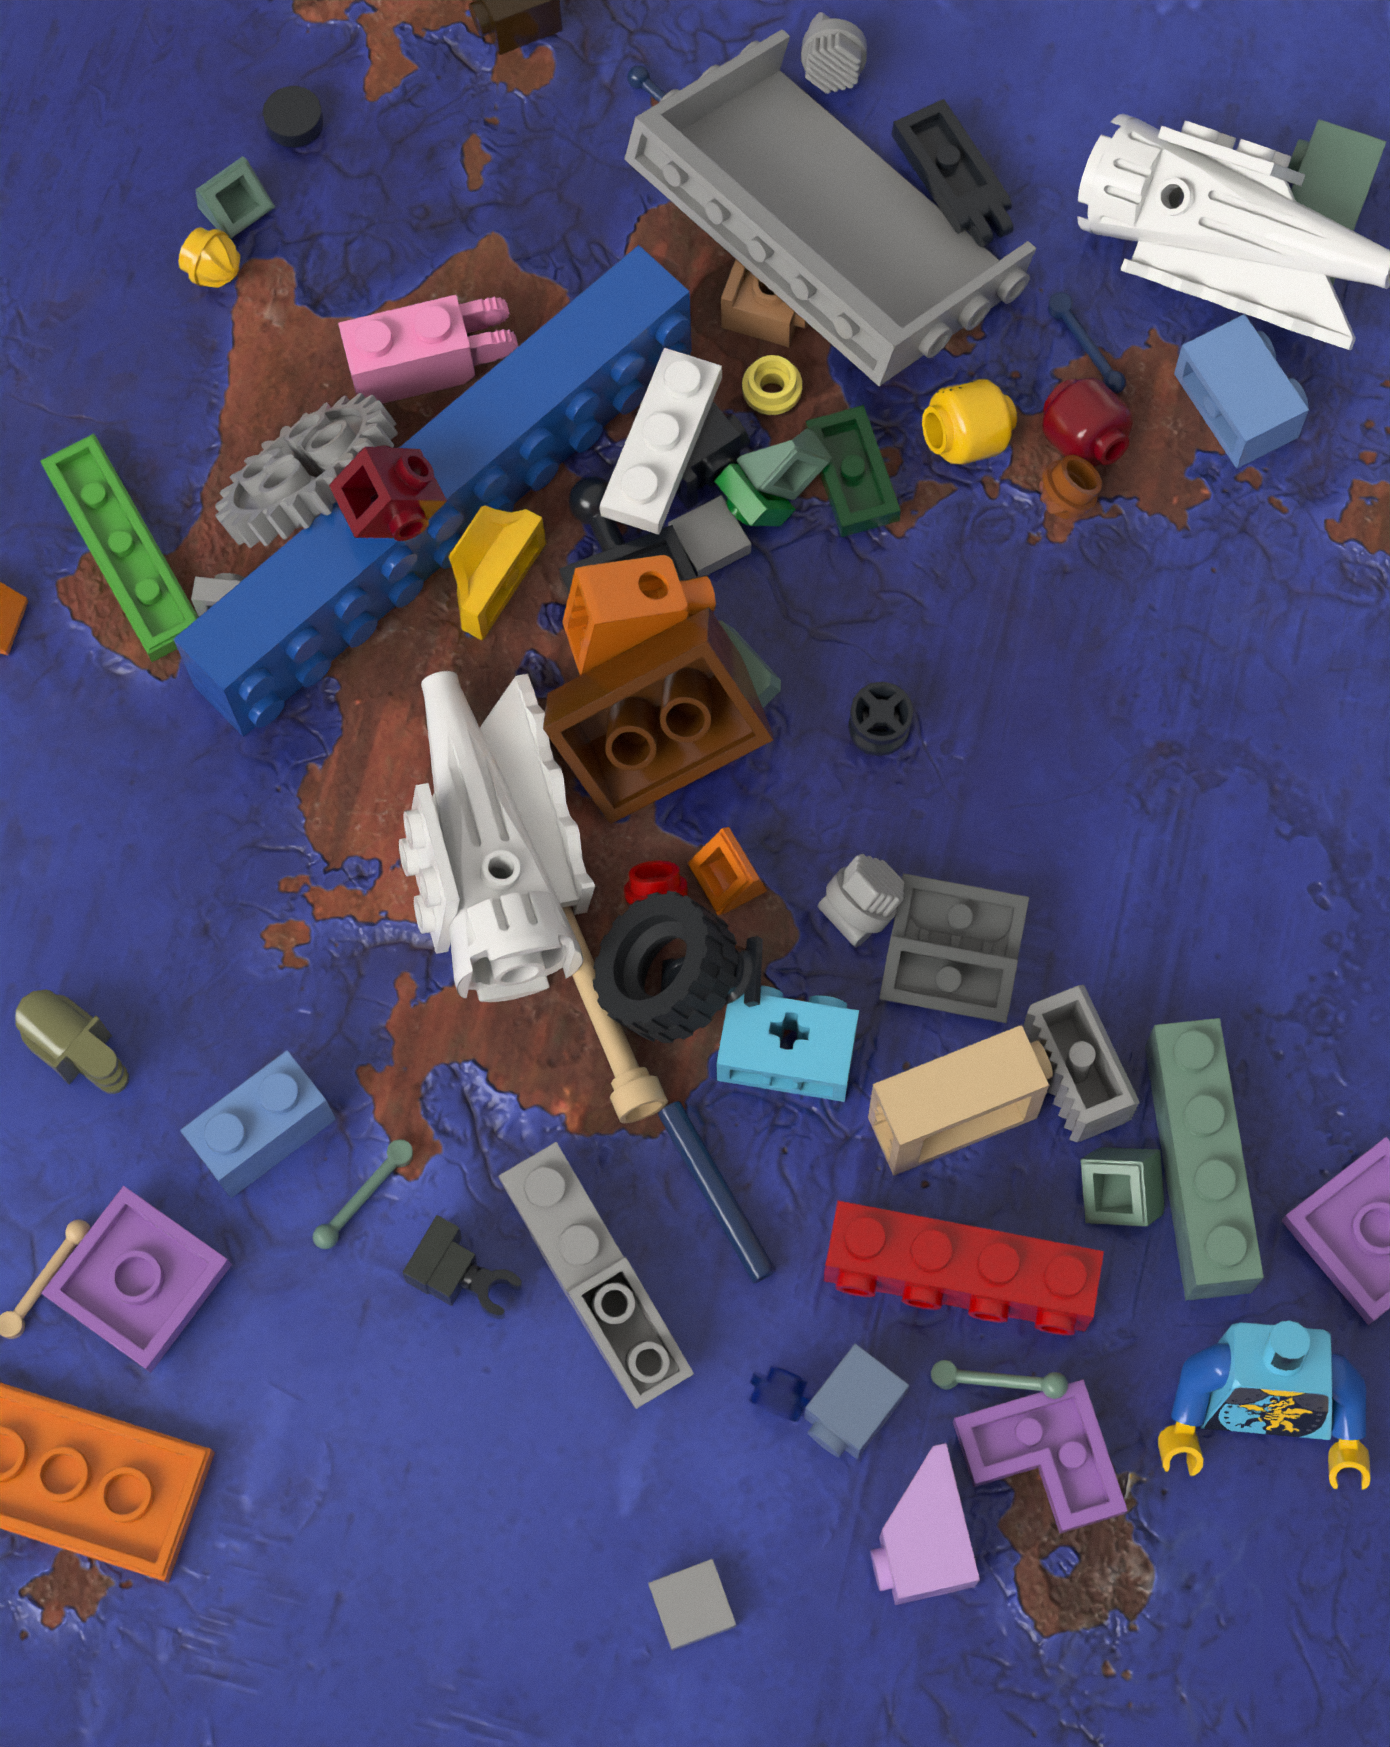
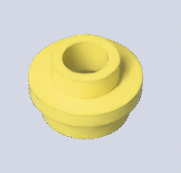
[742,355,802,415]

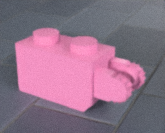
[338,295,518,404]

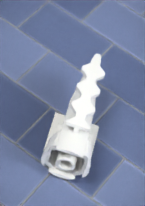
[1077,114,1390,350]
[399,671,595,1002]

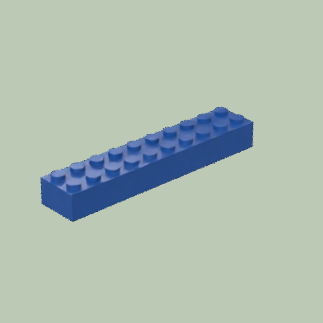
[173,245,692,737]

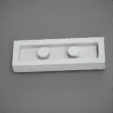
[600,348,722,535]

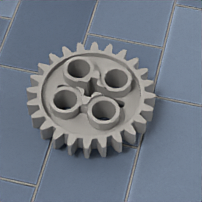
[215,393,398,548]

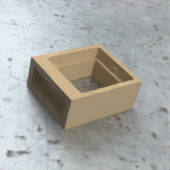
[868,1025,1053,1176]

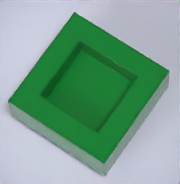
[714,464,796,526]

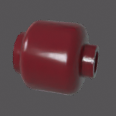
[1042,377,1133,467]

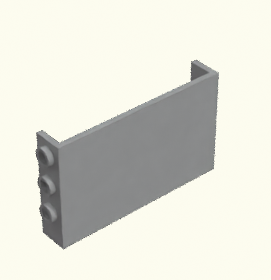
[624,29,1036,386]

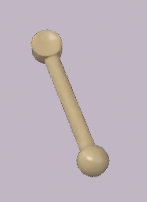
[0,1219,91,1339]

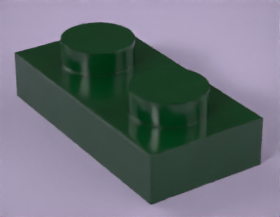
[805,405,901,537]

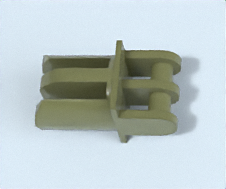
[15,989,129,1094]

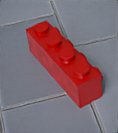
[823,1200,1104,1335]

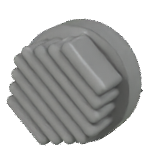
[801,12,867,94]
[817,854,905,947]

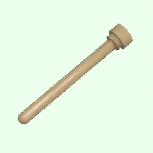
[562,906,668,1123]

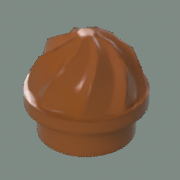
[1039,455,1102,519]

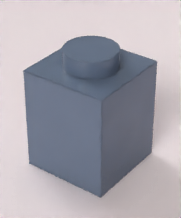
[804,1344,909,1460]

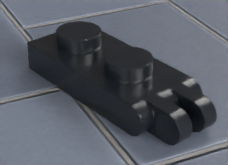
[891,99,1014,247]

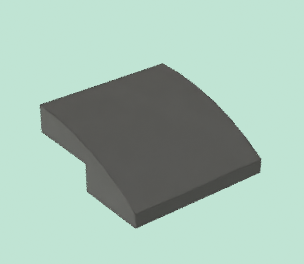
[879,873,1029,1023]

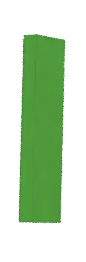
[40,434,199,662]

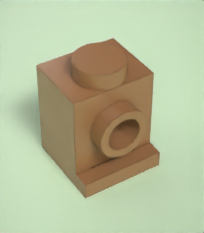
[721,259,808,347]

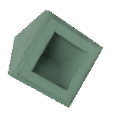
[196,156,275,239]

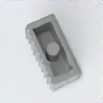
[1023,985,1140,1143]

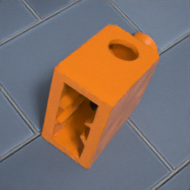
[562,555,716,676]

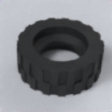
[593,891,739,1043]

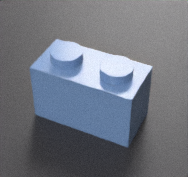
[1174,314,1309,469]
[180,1050,336,1198]

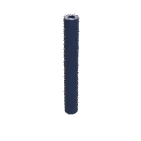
[658,1101,776,1284]

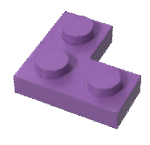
[953,1380,1127,1534]

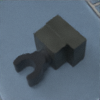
[402,1215,522,1319]

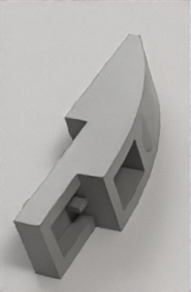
[498,1142,694,1409]

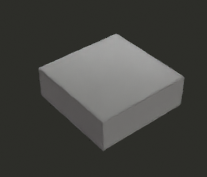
[668,495,751,577]
[648,1559,736,1651]

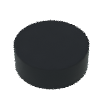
[263,86,324,147]

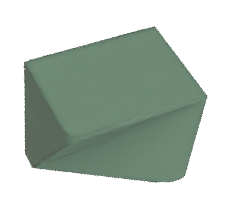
[737,428,832,500]
[1081,1147,1164,1226]

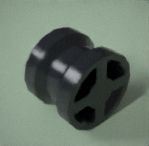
[848,682,913,756]

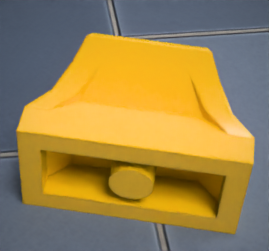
[449,506,546,641]

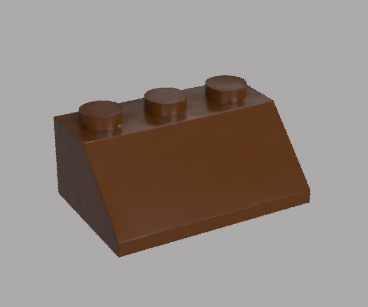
[543,607,773,824]

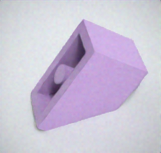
[870,1443,980,1605]

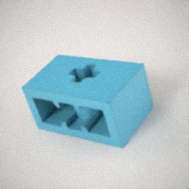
[716,985,859,1102]

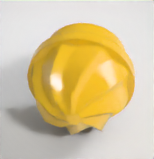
[178,227,240,288]

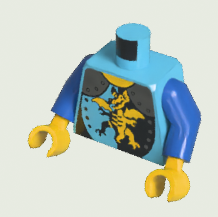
[1158,1321,1371,1490]

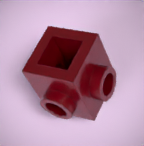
[329,445,447,541]

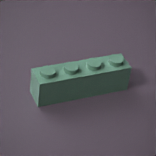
[1145,1018,1264,1301]

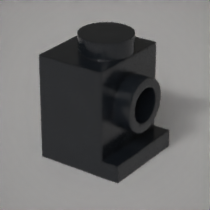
[676,401,750,509]

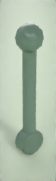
[312,1139,413,1249]
[931,1360,1068,1399]

